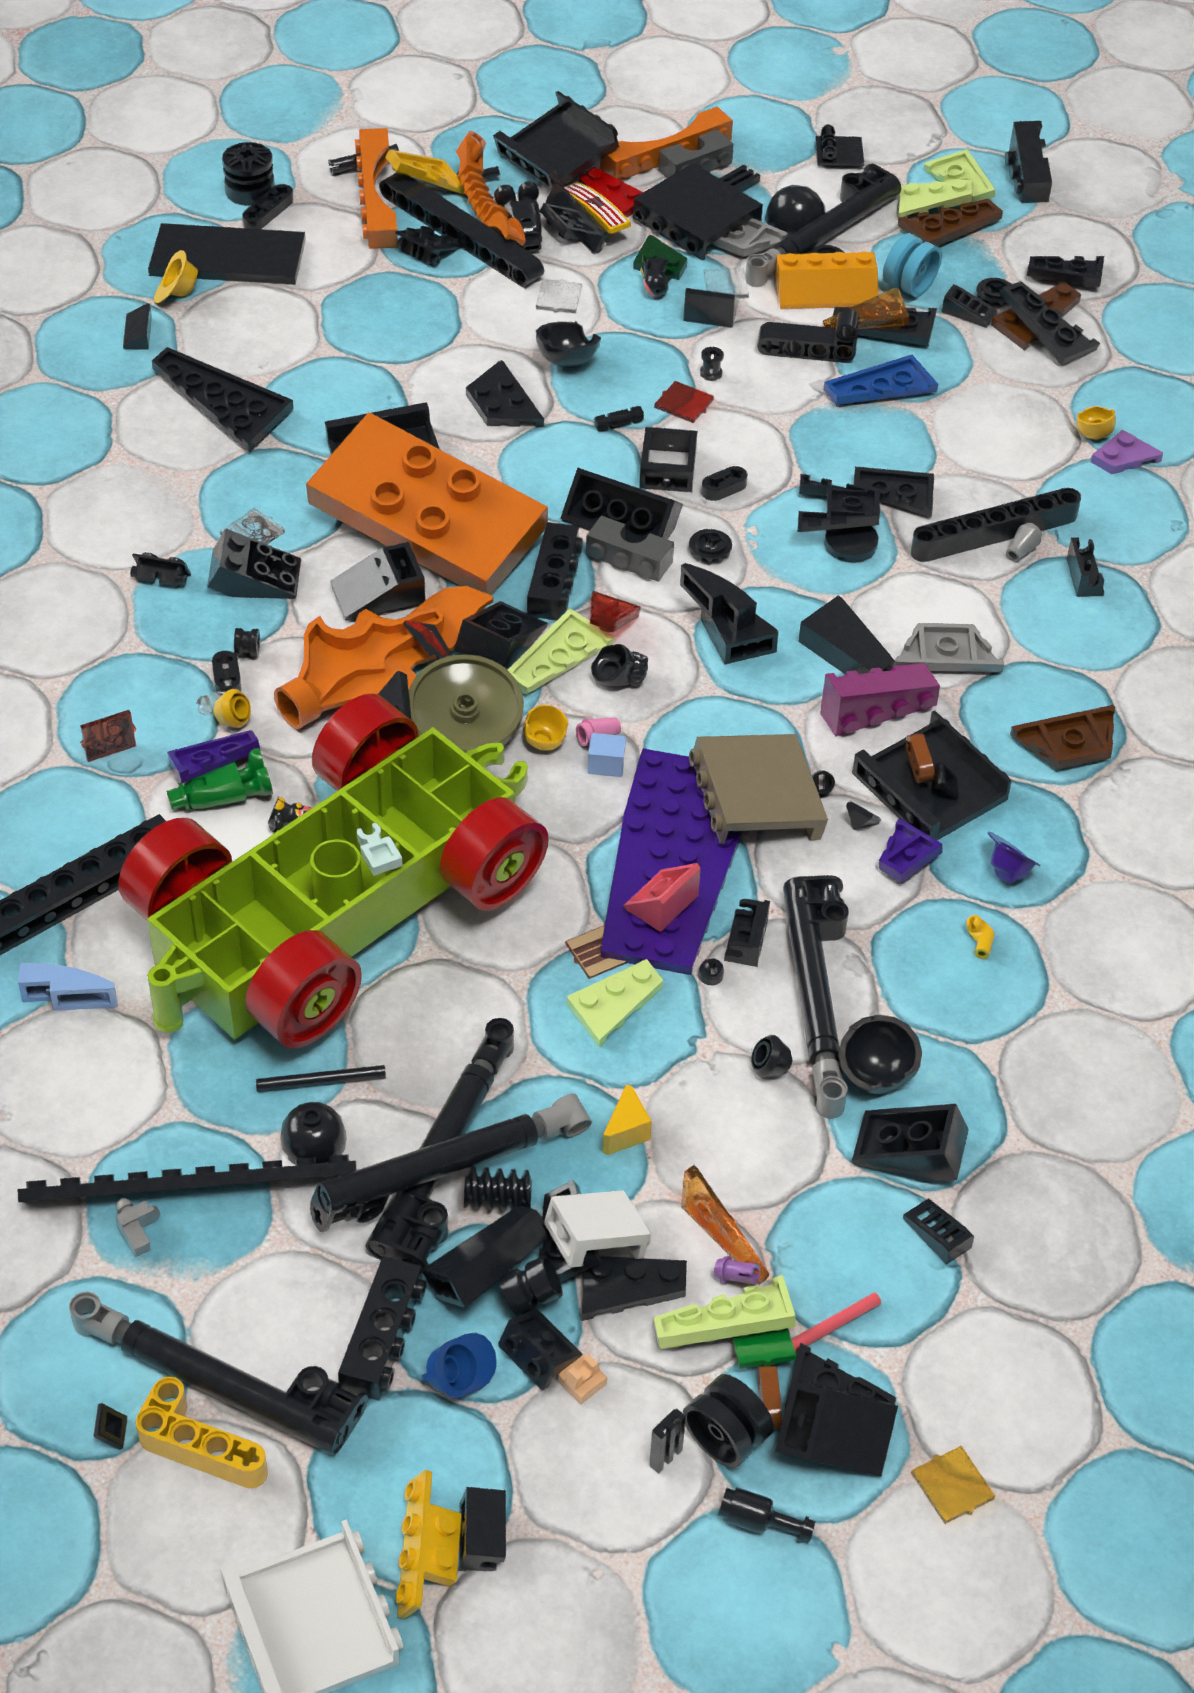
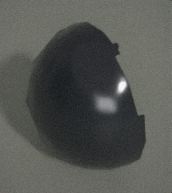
[765,185,826,236]
[536,321,601,368]
[838,1014,922,1094]

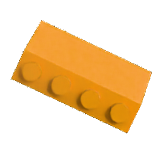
[775,251,878,309]

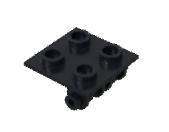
[815,124,864,167]
[395,226,462,266]

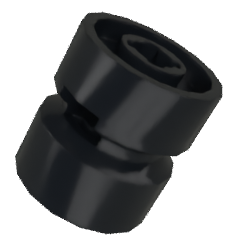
[499,1256,563,1316]

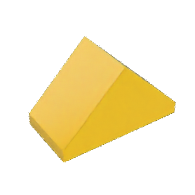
[603,1084,652,1155]

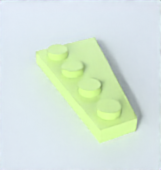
[654,1275,796,1349]

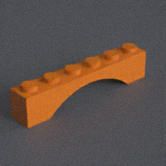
[600,106,733,180]
[355,128,398,249]

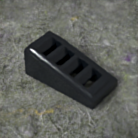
[942,284,998,328]
[903,1198,974,1265]

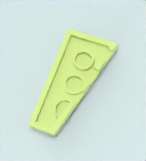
[508,608,615,695]

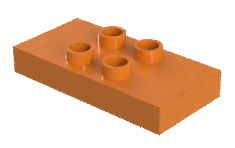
[306,412,548,595]

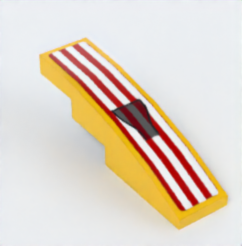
[564,182,631,234]

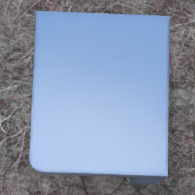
[588,733,626,777]

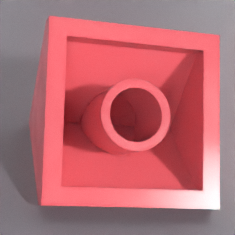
[623,863,701,932]

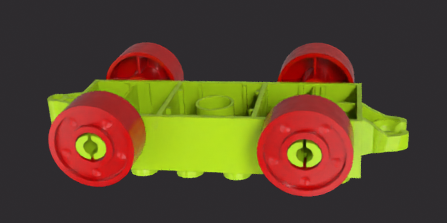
[118,693,549,1048]

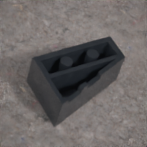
[1005,121,1052,203]

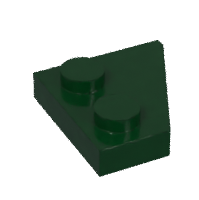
[633,235,688,280]

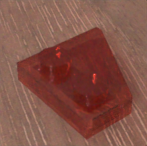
[590,591,641,632]

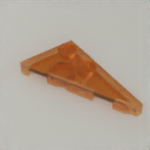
[822,287,909,329]
[681,1165,770,1285]

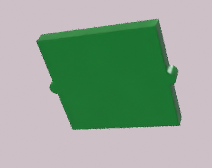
[731,1328,796,1368]

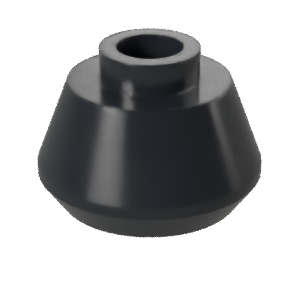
[751,1035,793,1077]

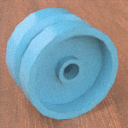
[883,233,942,298]

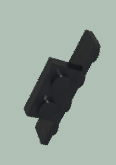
[539,182,608,253]

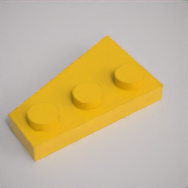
[385,149,465,194]

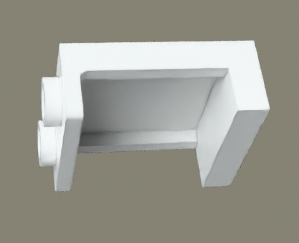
[544,1190,651,1267]

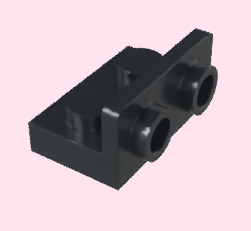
[498,1308,583,1390]

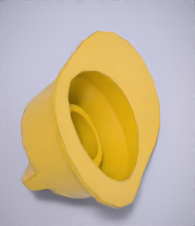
[154,250,198,304]

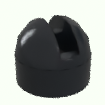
[812,770,835,794]
[699,958,724,986]

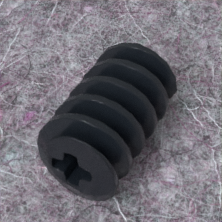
[463,1167,532,1210]

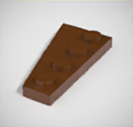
[898,199,1003,246]
[991,282,1081,351]

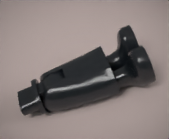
[494,181,542,252]

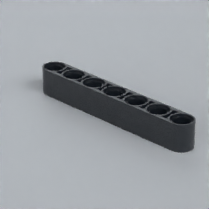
[910,488,1081,562]

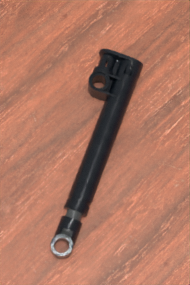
[365,1018,514,1274]

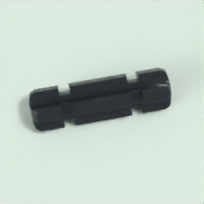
[594,406,644,431]

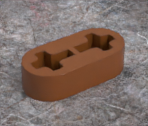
[906,733,934,783]
[757,1366,782,1430]

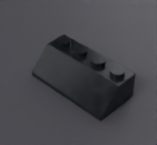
[560,467,683,543]

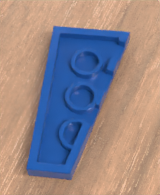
[823,355,938,405]

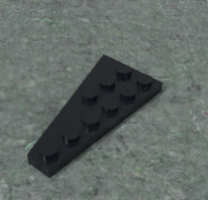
[152,347,294,451]

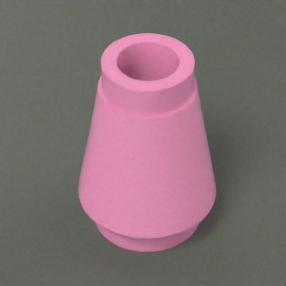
[576,717,621,747]

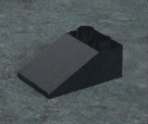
[454,601,548,670]
[852,1104,969,1182]

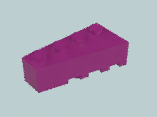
[820,663,940,737]

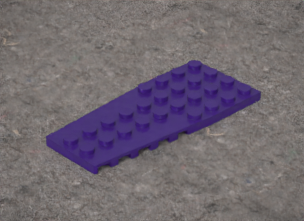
[601,748,742,975]

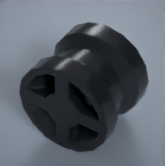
[234,628,260,657]

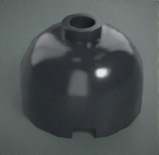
[280,1102,347,1165]

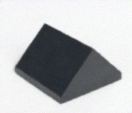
[683,288,739,328]

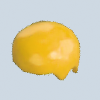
[1077,406,1116,440]
[523,705,569,751]

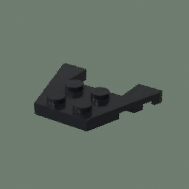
[797,474,880,532]

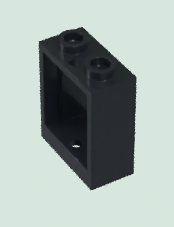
[639,427,698,493]

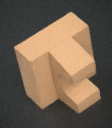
[558,1354,607,1405]

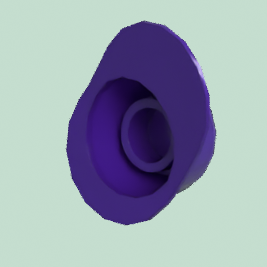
[987,831,1041,884]

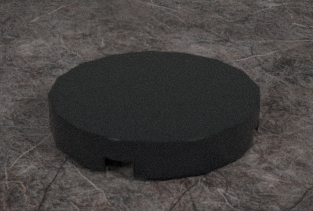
[824,526,879,562]

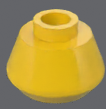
[213,689,251,728]

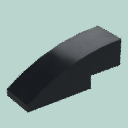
[680,563,757,631]

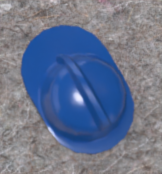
[421,1332,497,1398]

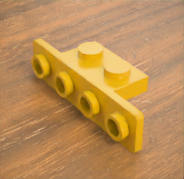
[395,1470,461,1619]

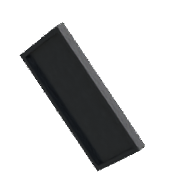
[148,223,306,285]

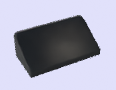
[123,303,152,349]

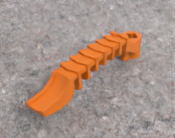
[456,131,526,246]

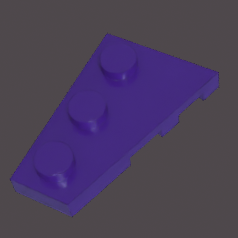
[167,730,261,784]

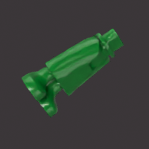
[166,748,273,810]

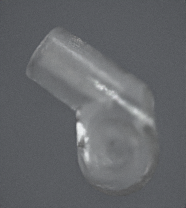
[196,691,225,715]

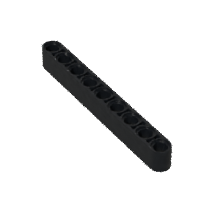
[379,172,544,287]

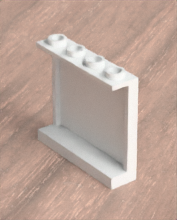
[220,1519,404,1693]

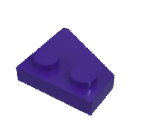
[879,818,943,883]

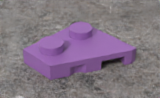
[1091,430,1163,474]

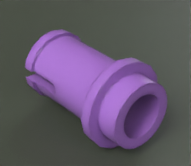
[714,1256,760,1285]

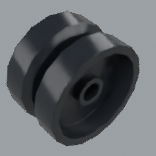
[683,1374,774,1468]

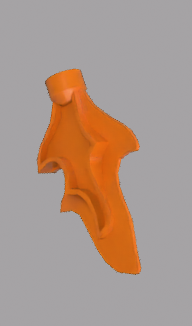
[274,586,493,729]

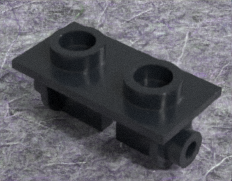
[130,552,191,588]

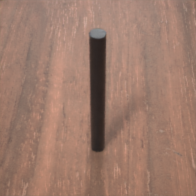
[256,1065,386,1092]

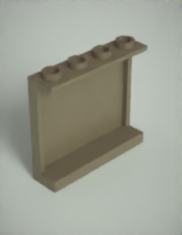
[689,734,828,844]

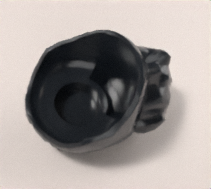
[591,644,649,687]

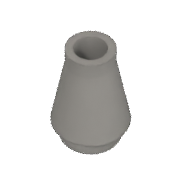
[1006,523,1042,562]

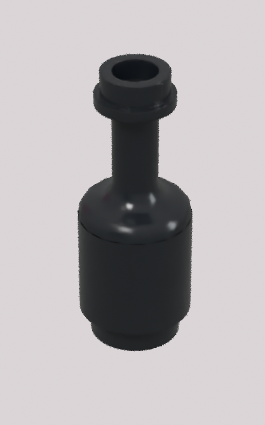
[718,1487,816,1542]

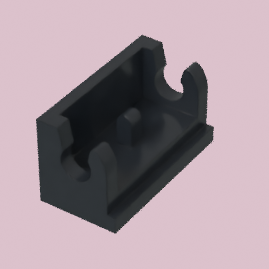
[1066,537,1104,597]
[724,899,770,967]
[459,1487,506,1571]

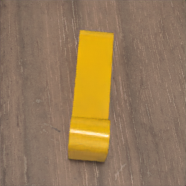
[136,1376,268,1488]

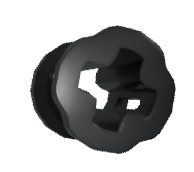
[700,347,724,381]

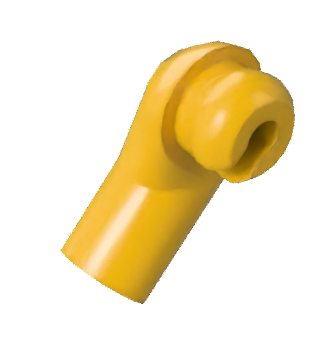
[966,915,995,959]

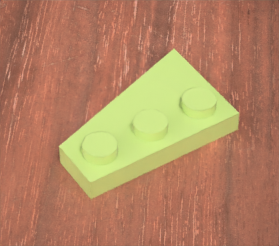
[898,179,973,218]
[567,959,663,1047]

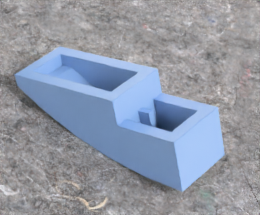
[18,963,118,1011]

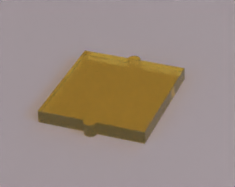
[911,1446,996,1524]

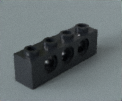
[527,522,583,621]
[338,1256,427,1401]

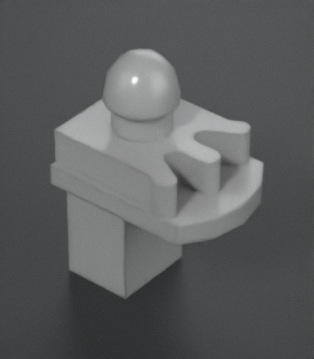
[116,1198,160,1257]

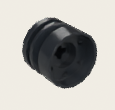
[222,142,275,206]

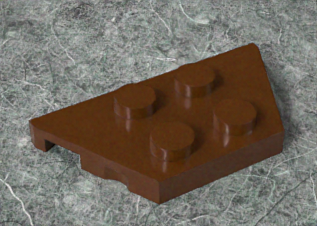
[1010,705,1115,770]

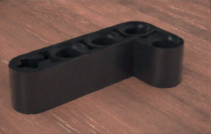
[757,309,859,363]

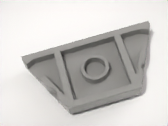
[711,218,788,257]
[895,623,1004,672]

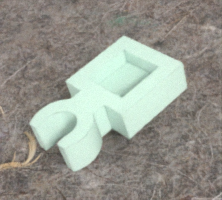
[357,823,403,876]

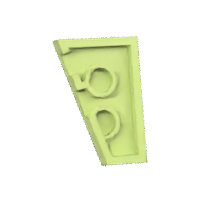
[924,149,995,202]

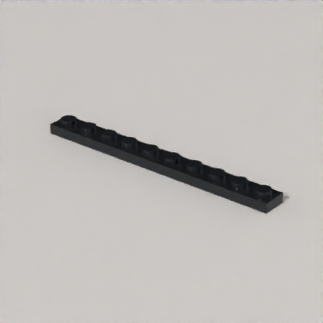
[17,1154,357,1203]

